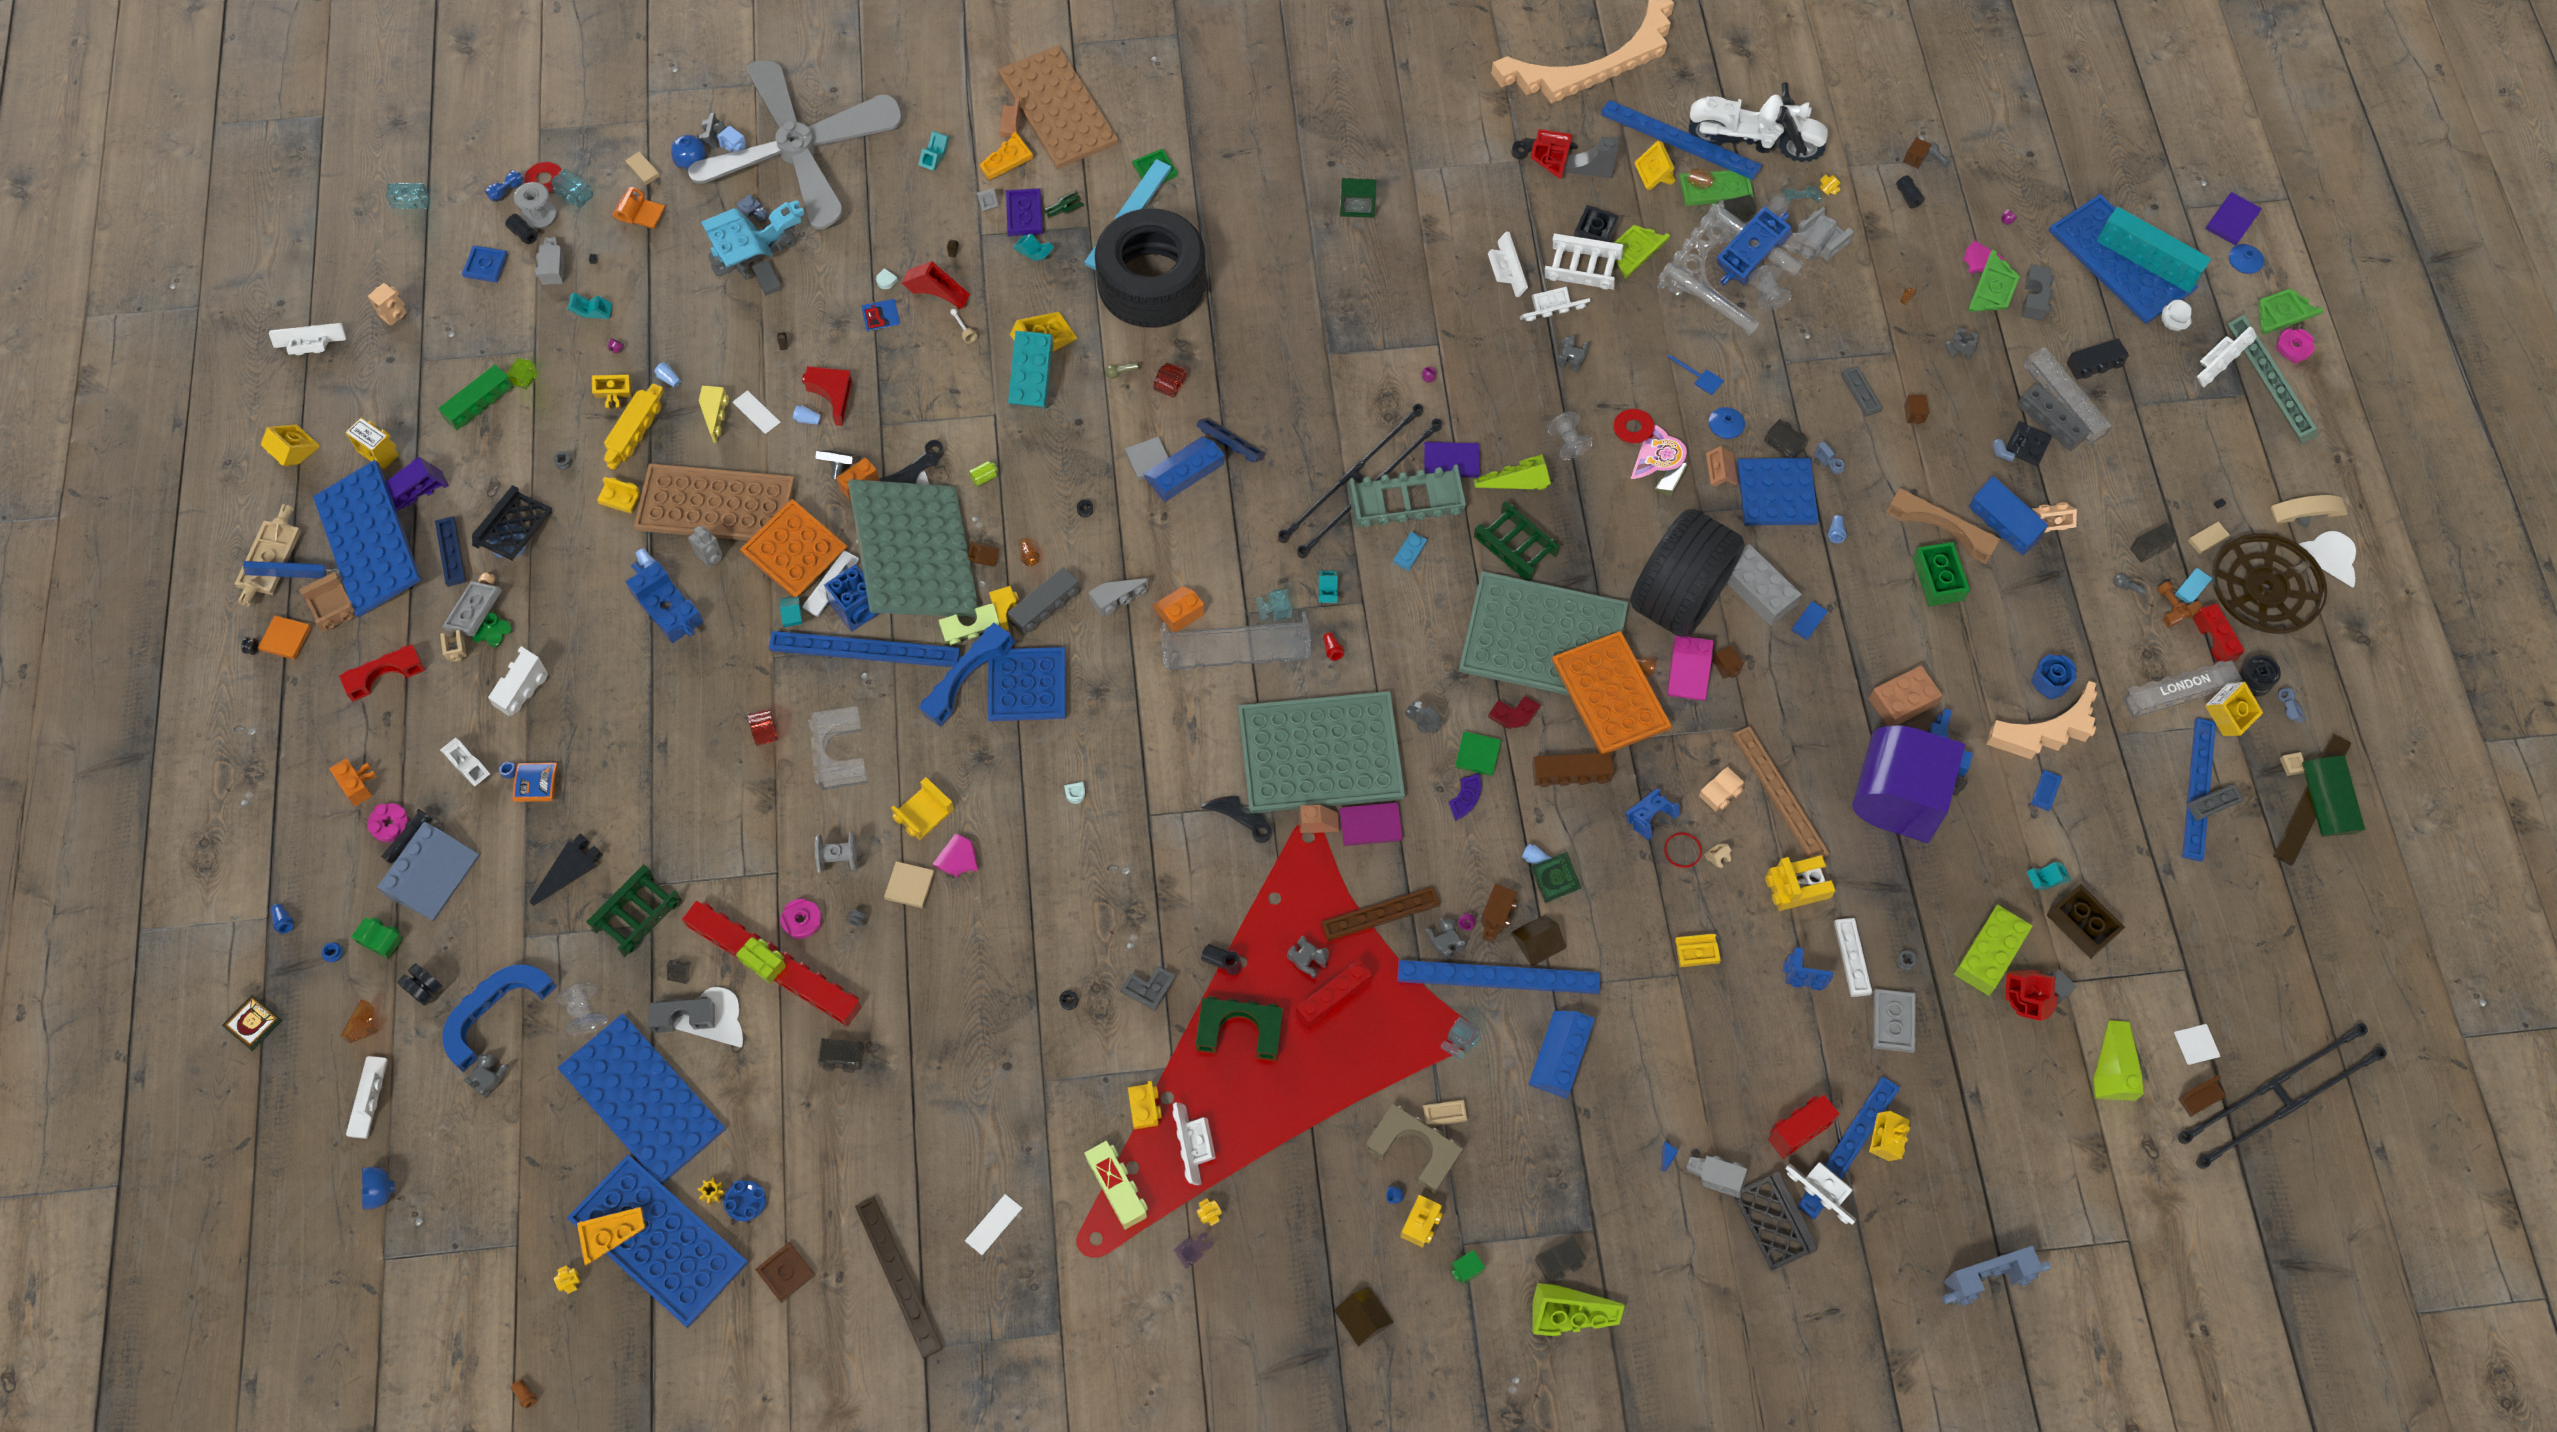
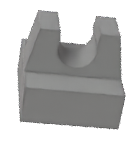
[977,188,999,211]

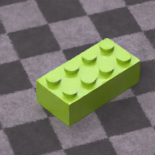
[1954,905,2033,996]

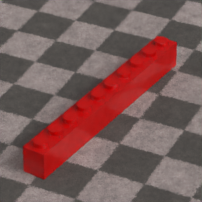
[682,900,862,1027]

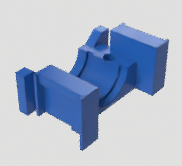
[1626,788,1680,841]

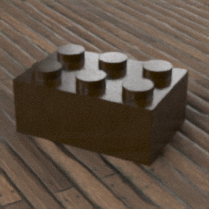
[2047,884,2125,959]

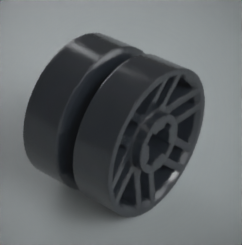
[2237,655,2281,696]
[397,963,443,1006]

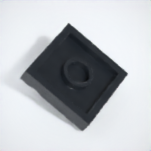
[2006,421,2052,467]

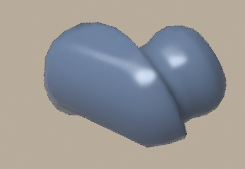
[1993,439,2015,462]

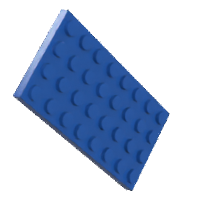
[2048,194,2199,324]
[313,460,422,617]
[557,1013,726,1185]
[567,1155,748,1328]

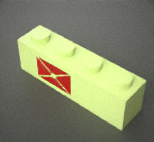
[1084,1141,1148,1230]

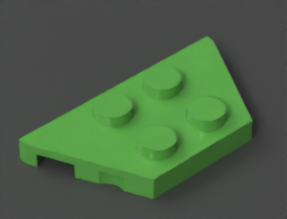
[1967,249,2020,312]
[2258,288,2324,335]

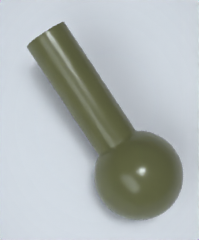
[1105,362,1139,378]

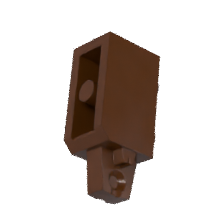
[1481,883,1519,943]

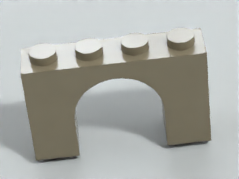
[1365,1104,1463,1195]

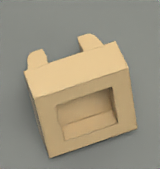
[1704,843,1732,868]

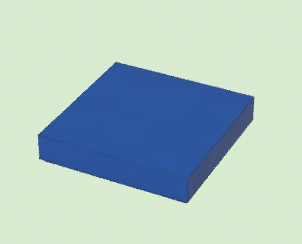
[462,245,508,283]

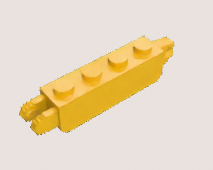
[604,384,664,470]

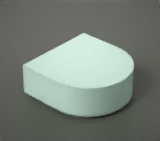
[876,268,898,289]
[1064,782,1085,804]

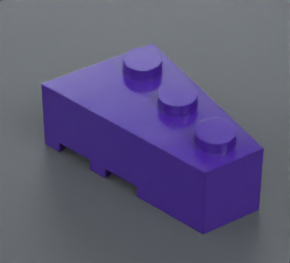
[386,457,449,511]

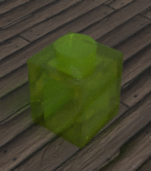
[506,357,538,390]

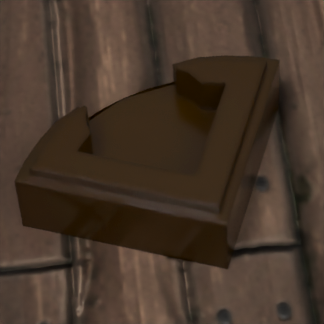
[947,239,959,258]
[777,332,787,350]

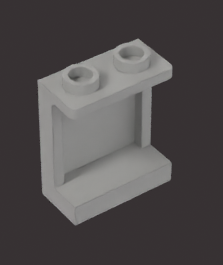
[1797,207,1854,261]

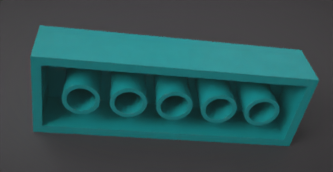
[2097,206,2212,293]

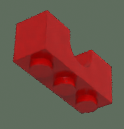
[2193,603,2245,666]

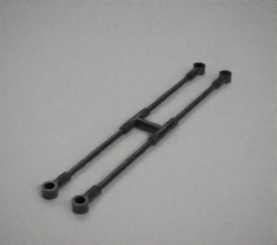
[1278,404,1442,559]
[2178,1023,2387,1169]

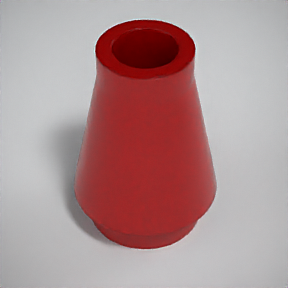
[1323,632,1344,661]

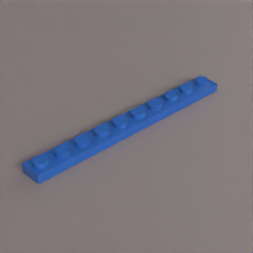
[1601,100,1762,180]
[769,631,960,668]
[1398,960,1600,994]

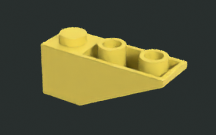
[699,385,729,443]

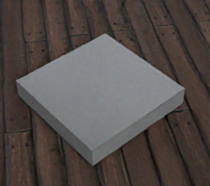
[1125,437,1168,481]

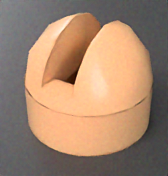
[478,572,495,586]

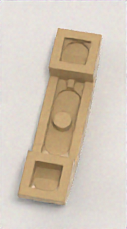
[2271,495,2348,523]

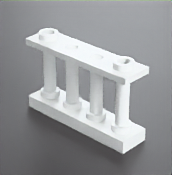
[1545,233,1623,290]

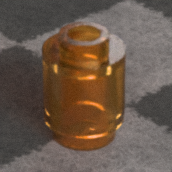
[1687,168,1714,190]

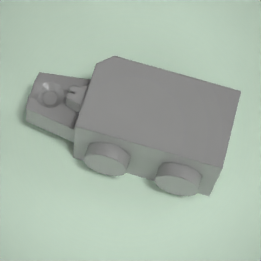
[535,237,565,285]
[688,526,723,568]
[1687,1156,1748,1198]

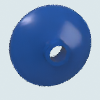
[2229,244,2264,274]
[1709,407,1745,439]

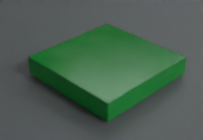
[1132,148,1178,183]
[1455,731,1501,776]

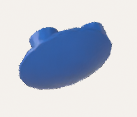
[724,1180,766,1222]

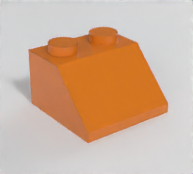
[1152,586,1204,634]

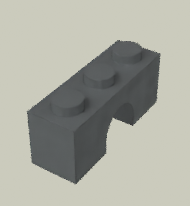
[2021,264,2054,321]
[648,997,715,1033]

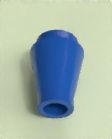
[270,904,294,934]

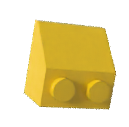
[260,424,320,466]

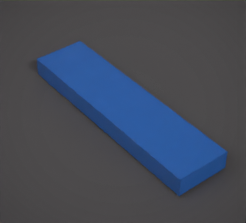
[243,561,326,579]

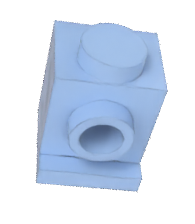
[717,125,747,152]

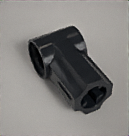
[1201,944,1242,975]

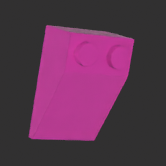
[1667,635,1713,701]

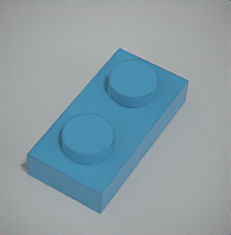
[1393,532,1427,571]

